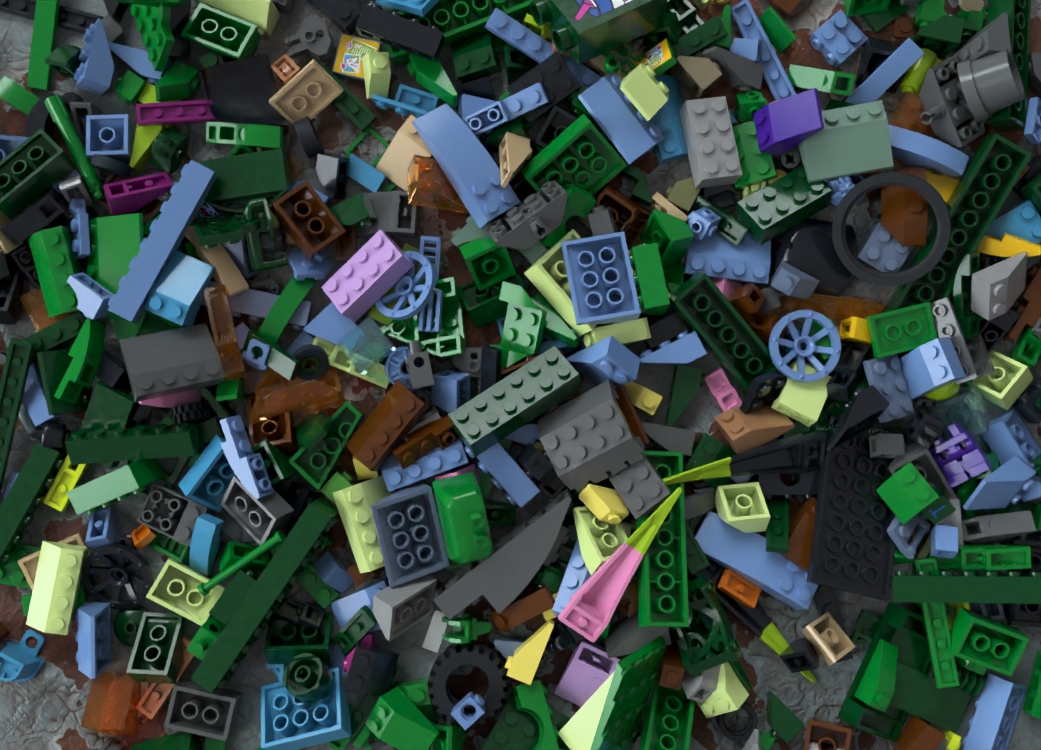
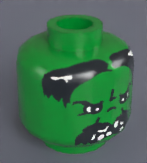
[532,564,562,593]

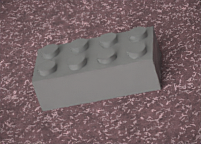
[679,96,743,189]

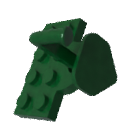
[192,198,289,271]

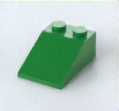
[365,686,440,750]

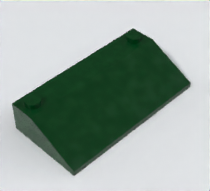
[838,601,932,743]

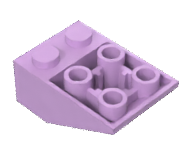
[554,638,620,707]

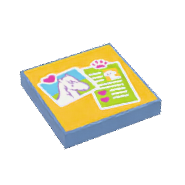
[332,33,382,82]

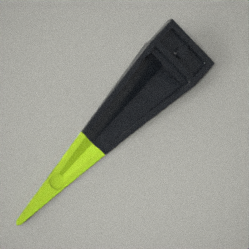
[662,430,826,485]
[690,557,816,682]

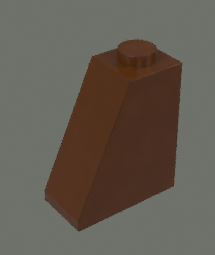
[656,634,685,690]
[892,714,947,750]

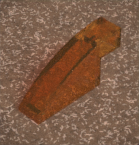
[203,285,247,381]

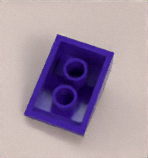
[753,88,824,156]

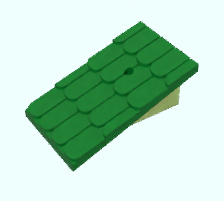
[558,635,666,750]

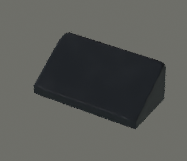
[454,76,495,112]

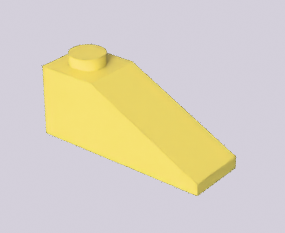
[504,620,554,685]

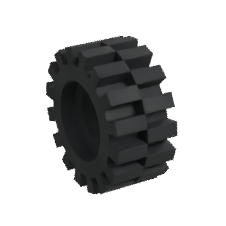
[171,401,212,425]

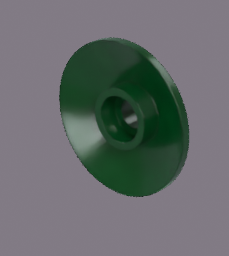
[113,605,150,647]

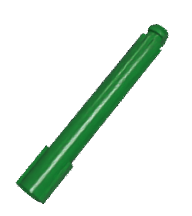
[44,94,105,200]

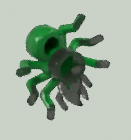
[602,38,651,76]

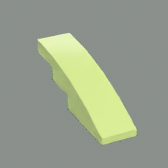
[312,336,390,389]

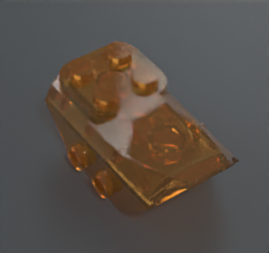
[250,360,344,425]

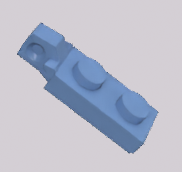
[69,199,90,259]

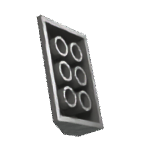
[119,323,225,402]

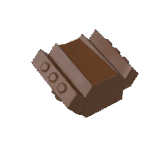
[575,183,652,251]

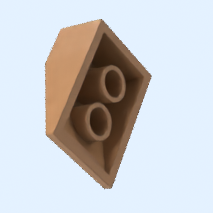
[714,405,795,454]

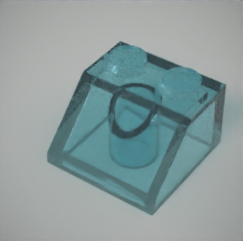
[338,316,396,374]

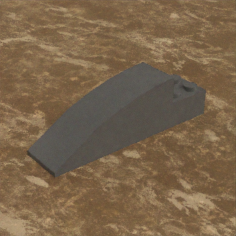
[433,487,572,620]

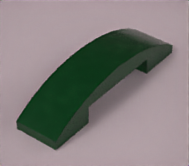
[953,252,980,339]

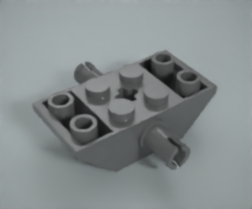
[919,54,986,148]
[487,180,568,249]

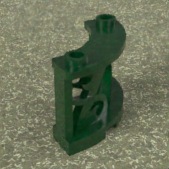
[672,574,740,679]

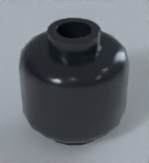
[37,421,70,450]

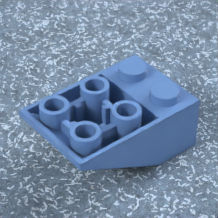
[74,18,114,96]
[637,330,707,365]

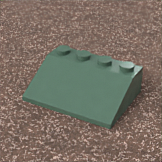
[798,100,894,183]

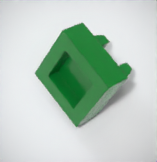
[352,725,379,750]

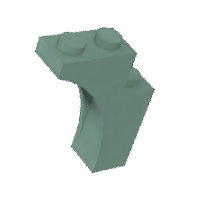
[450,215,548,266]

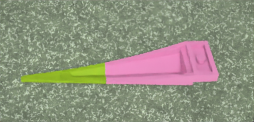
[558,487,682,643]

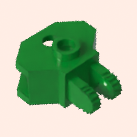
[442,612,492,644]

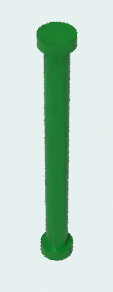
[198,530,286,596]

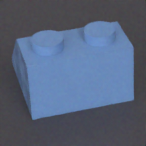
[86,114,135,163]

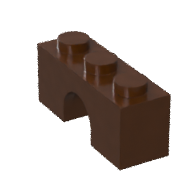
[728,283,788,347]

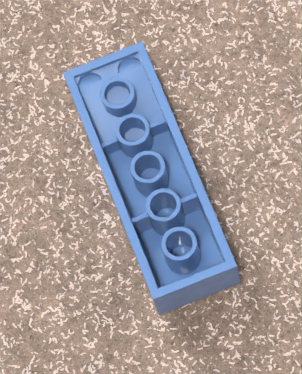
[412,103,520,229]
[695,511,818,610]

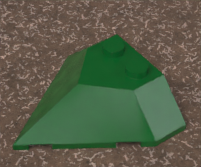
[378,277,467,358]

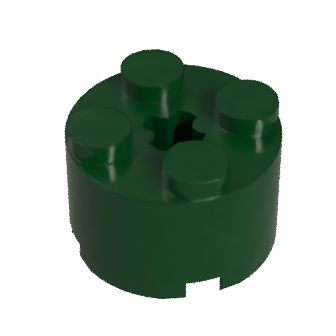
[282,653,333,703]

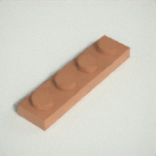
[136,636,196,720]

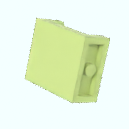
[771,360,831,427]

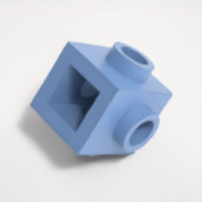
[687,207,721,241]

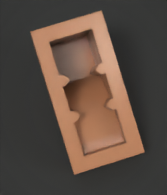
[270,54,301,85]

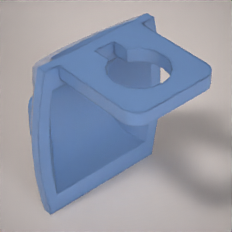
[241,339,270,370]

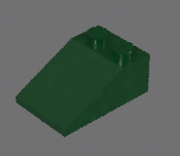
[683,433,736,489]
[126,612,185,684]

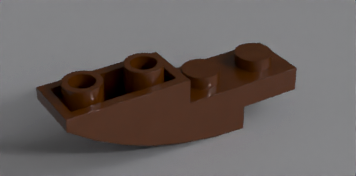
[1001,263,1041,342]
[392,416,461,470]

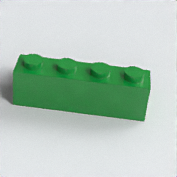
[28,226,82,318]

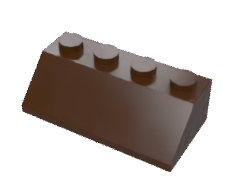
[346,380,430,472]

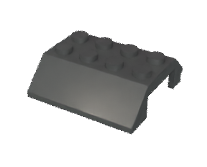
[537,379,645,493]

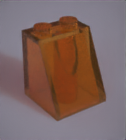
[81,672,142,737]

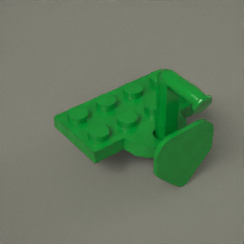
[115,0,186,72]

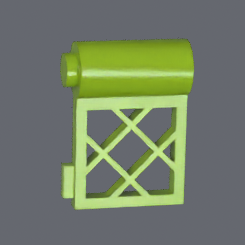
[899,48,942,97]

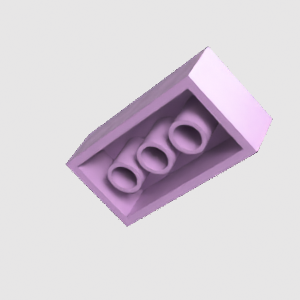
[321,229,414,322]

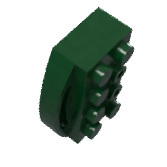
[200,148,293,215]

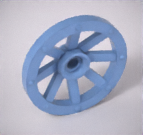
[374,251,436,320]
[769,310,841,382]

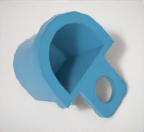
[0,629,45,682]

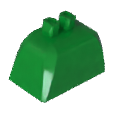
[432,472,493,564]

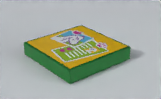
[632,38,677,78]

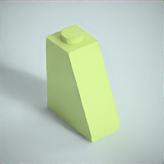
[583,317,651,348]

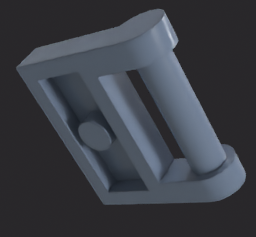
[887,514,931,559]

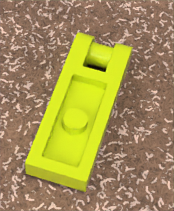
[43,455,91,512]

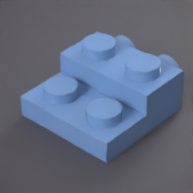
[809,9,868,68]

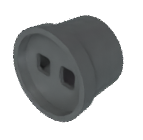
[957,49,1025,123]

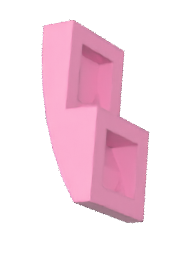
[704,367,742,412]

